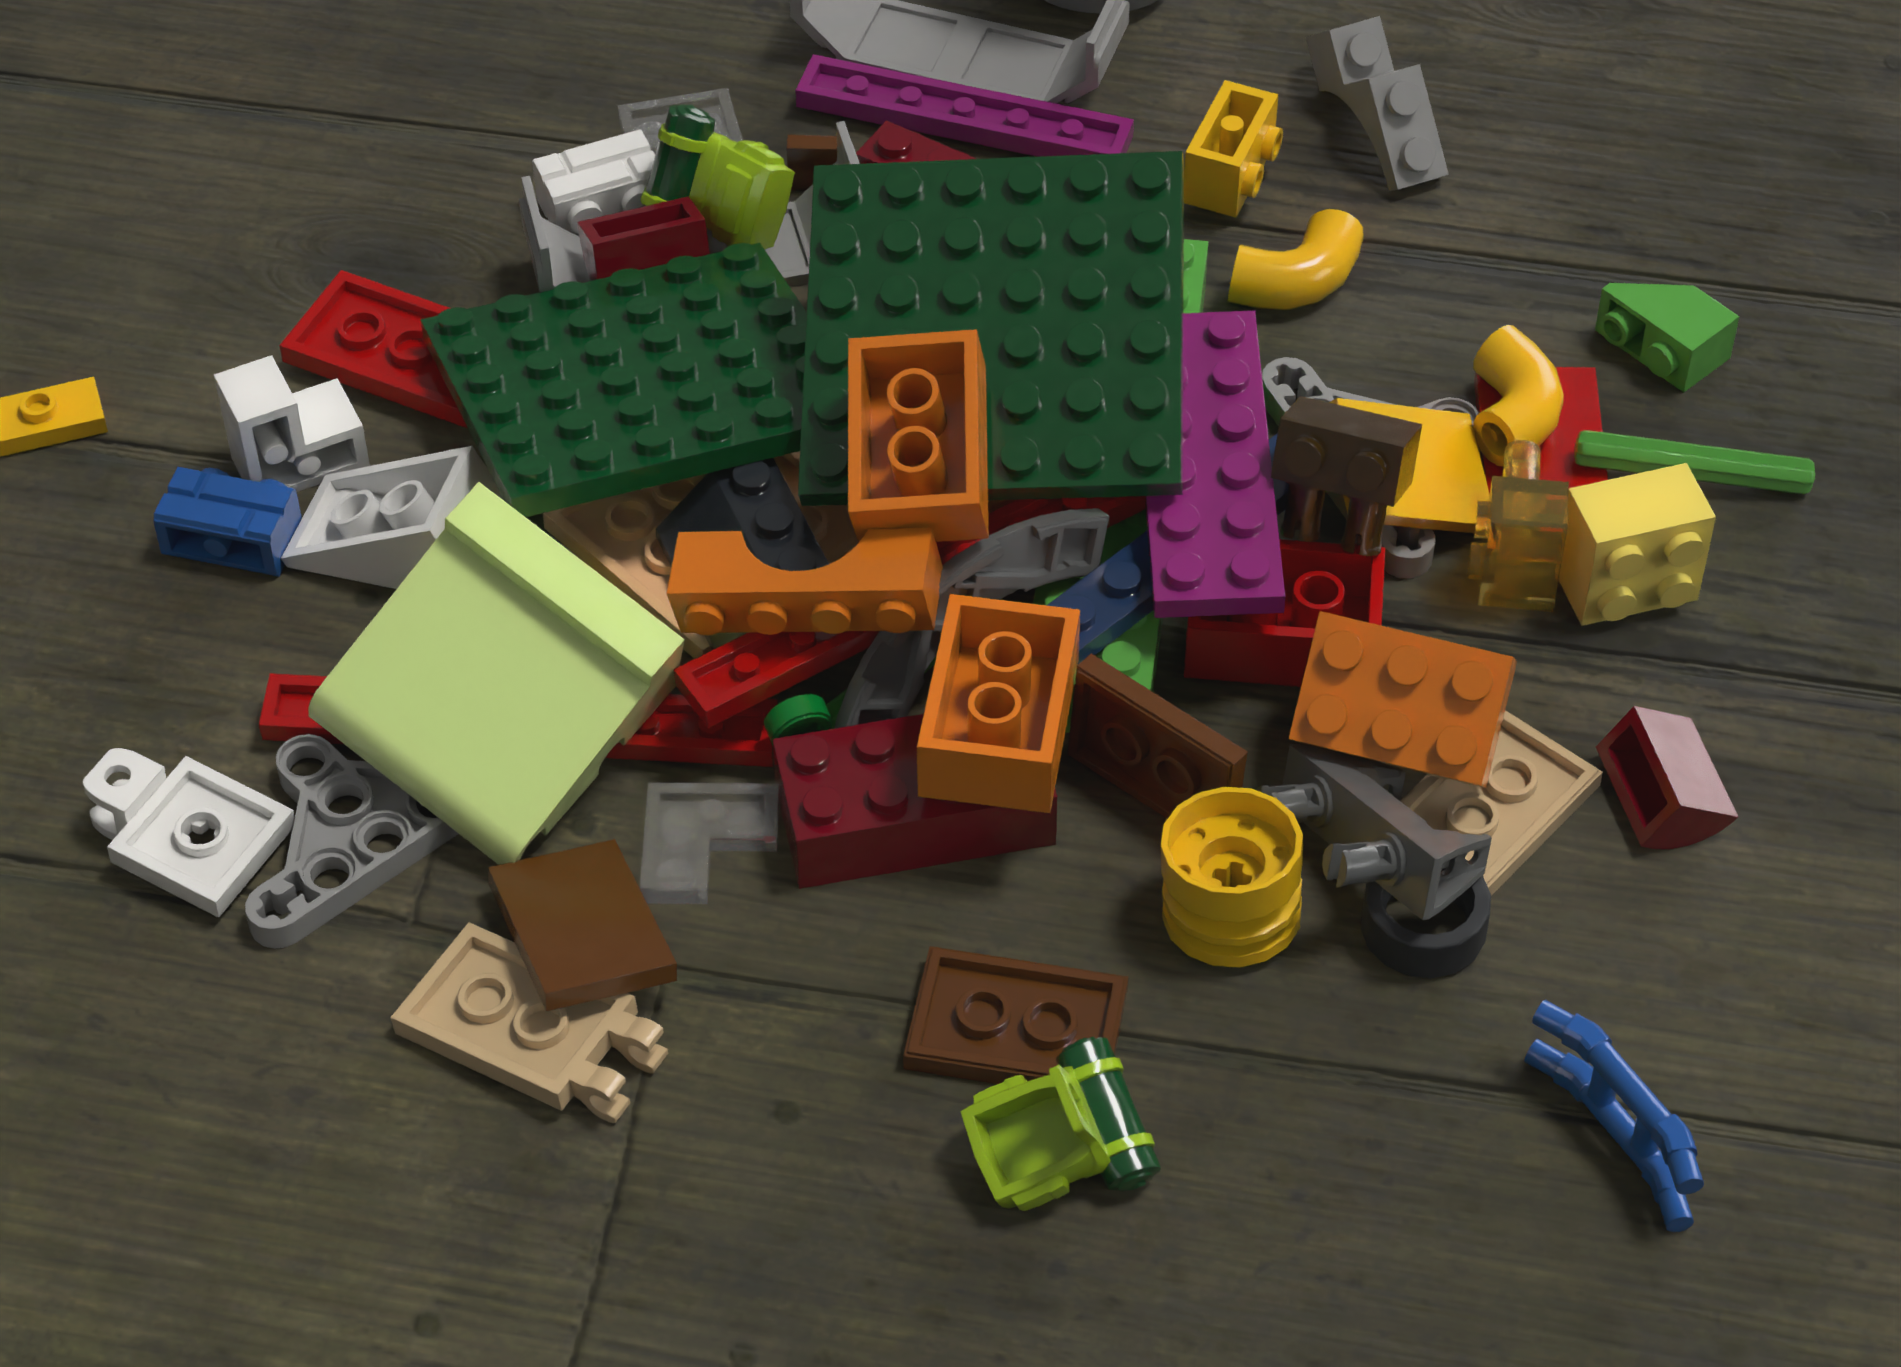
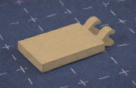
[390,922,668,1123]

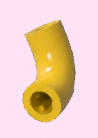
[1228,209,1364,310]
[1473,325,1564,467]

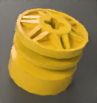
[1161,787,1303,968]

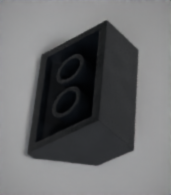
[656,458,829,650]

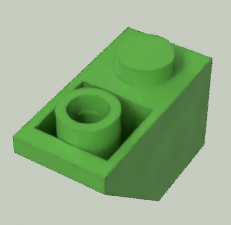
[1595,283,1739,392]

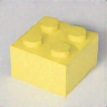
[1554,463,1716,626]

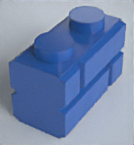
[153,467,302,576]

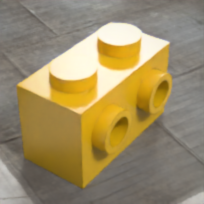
[1184,80,1283,218]

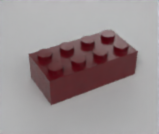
[773,714,1058,889]

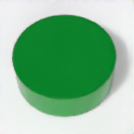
[764,694,833,745]

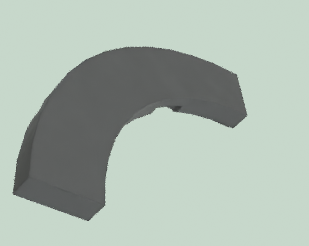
[834,508,1109,729]

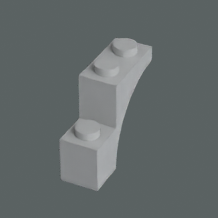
[1305,16,1449,191]

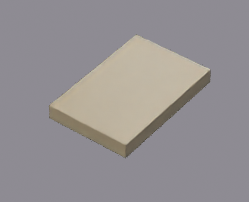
[1401,710,1603,896]

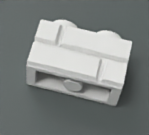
[532,129,655,234]

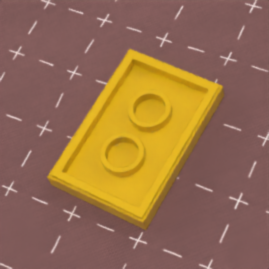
[1329,398,1497,534]

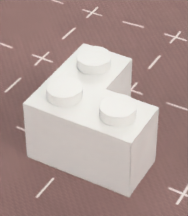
[214,355,370,492]

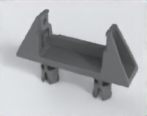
[1256,744,1492,920]

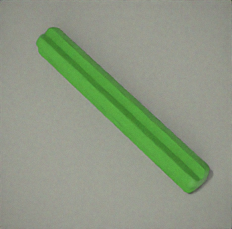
[1574,430,1815,495]

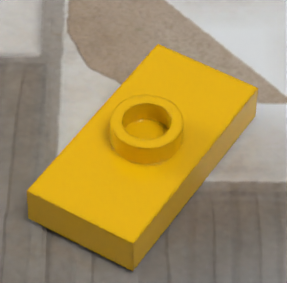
[0,377,108,457]

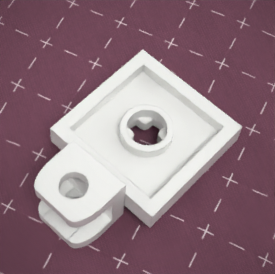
[83,748,295,918]

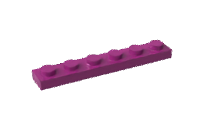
[795,54,1134,157]

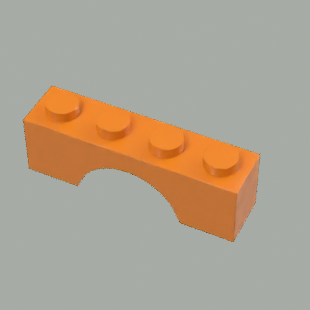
[666,528,943,635]

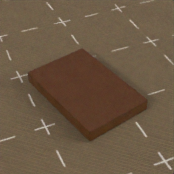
[1067,653,1248,819]
[488,839,677,1012]
[903,946,1129,1084]

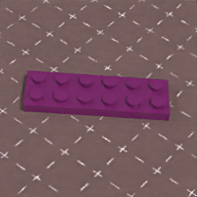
[1145,311,1285,618]

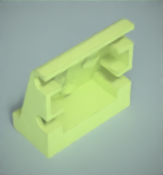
[308,482,685,865]

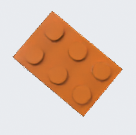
[848,329,989,542]
[917,594,1080,813]
[1288,611,1517,788]

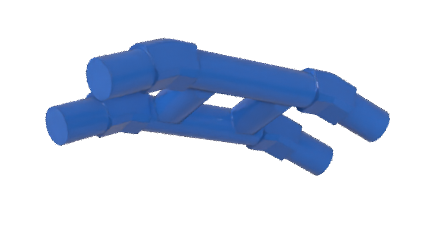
[1524,1000,1704,1232]

